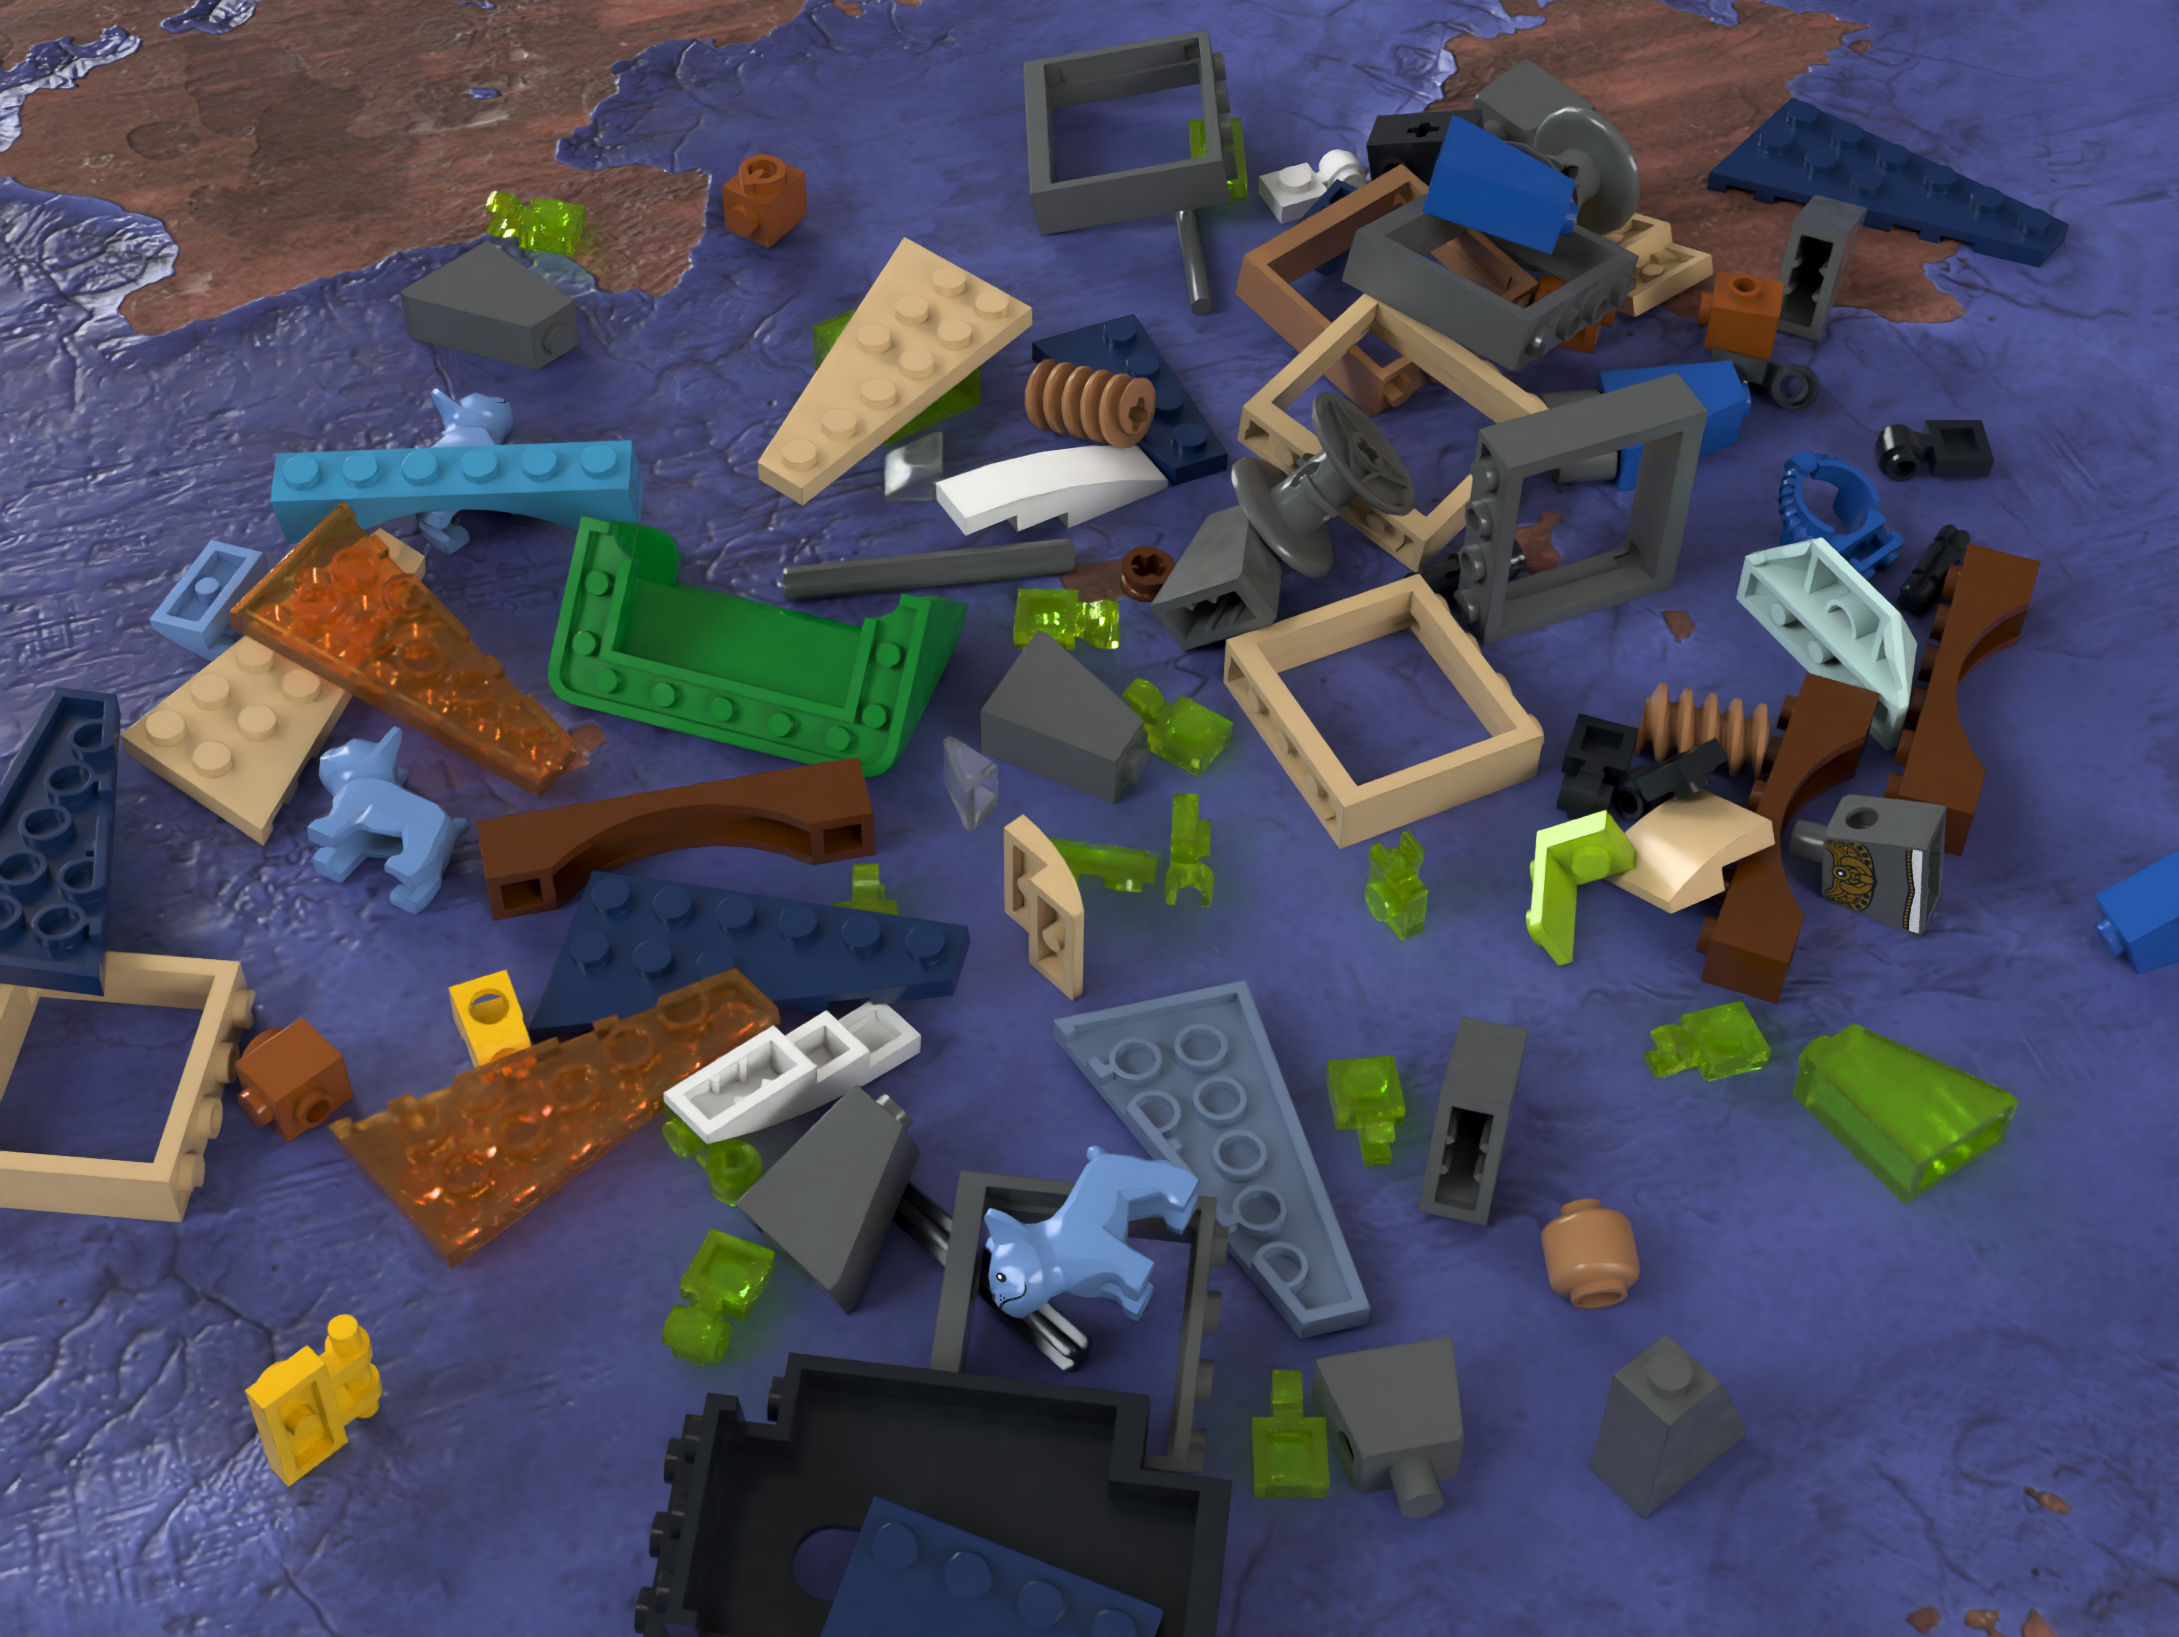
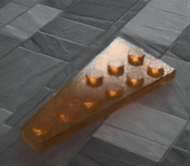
[230,501,577,798]
[327,967,781,1269]

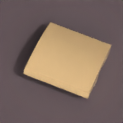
[1599,213,1713,317]
[1603,789,1775,914]
[1004,814,1084,1001]

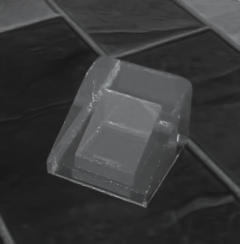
[885,432,943,501]
[943,736,998,832]

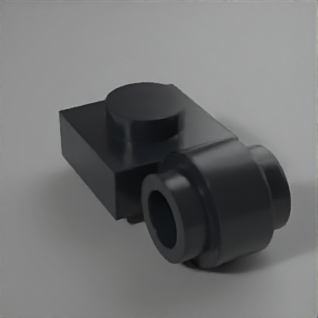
[1710,348,1820,410]
[1874,420,1994,481]
[1556,713,1639,820]
[1613,737,1728,821]

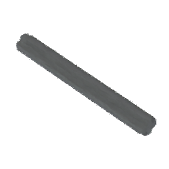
[782,538,1077,601]

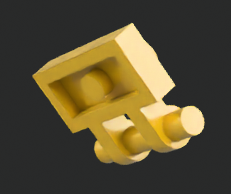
[245,1314,383,1487]

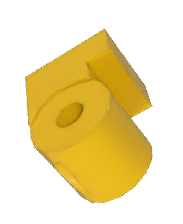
[448,969,536,1085]

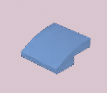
[149,540,313,661]

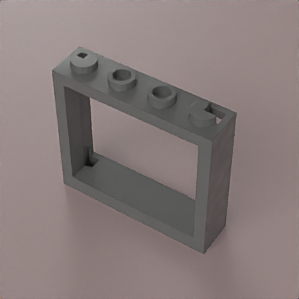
[1023,29,1238,236]
[1341,193,1639,372]
[1453,373,1708,645]
[929,1170,1229,1475]

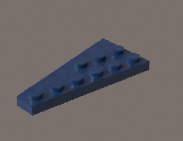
[1707,97,2070,268]
[528,870,971,1045]

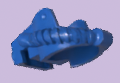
[1778,449,1906,581]

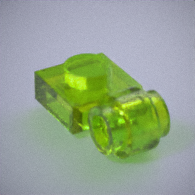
[662,1079,763,1206]
[661,1228,776,1366]

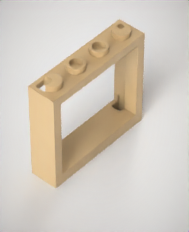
[1237,293,1549,572]
[1223,574,1544,849]
[0,951,256,1223]

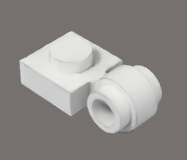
[1259,149,1366,224]

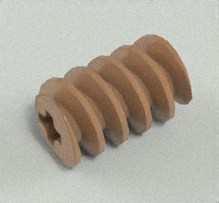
[1025,359,1156,449]
[1634,682,1771,781]

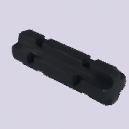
[1897,524,1971,615]

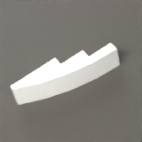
[936,446,1168,536]
[664,1001,921,1144]

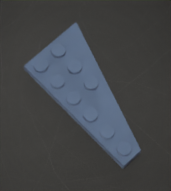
[1053,980,1371,1339]

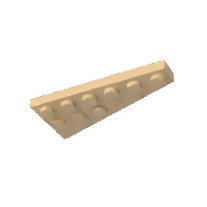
[758,237,1032,506]
[121,528,426,846]

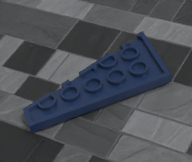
[0,687,121,997]

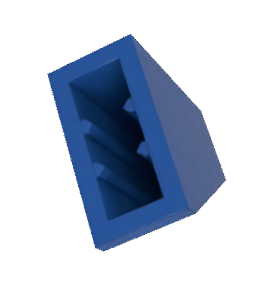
[1422,115,1580,255]
[1596,361,1751,491]
[2094,850,2179,974]

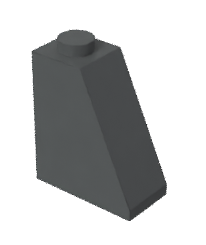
[1777,194,1868,341]
[400,241,580,370]
[1149,505,1283,651]
[980,630,1149,804]
[1418,1016,1529,1226]
[736,1084,920,1316]
[1590,1334,1747,1519]

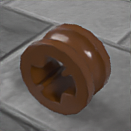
[1120,546,1175,602]

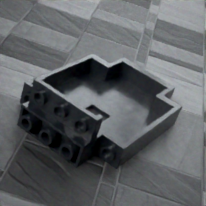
[634,1352,1232,1637]

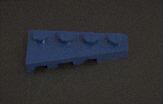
[1032,314,1228,485]
[820,1495,1165,1637]

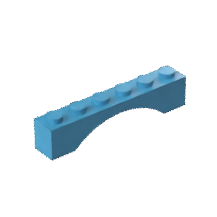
[270,440,643,543]

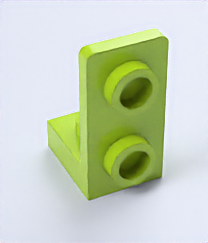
[1526,810,1636,966]

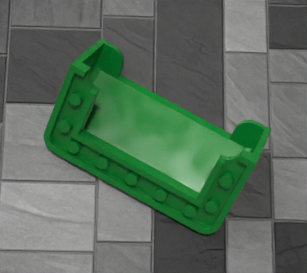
[548,516,968,778]

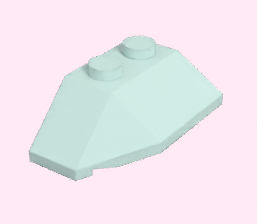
[1736,537,1917,751]

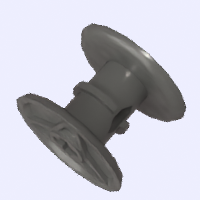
[1497,105,1640,272]
[1231,391,1415,579]

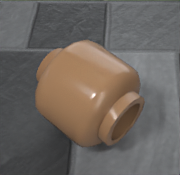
[1541,1199,1640,1310]

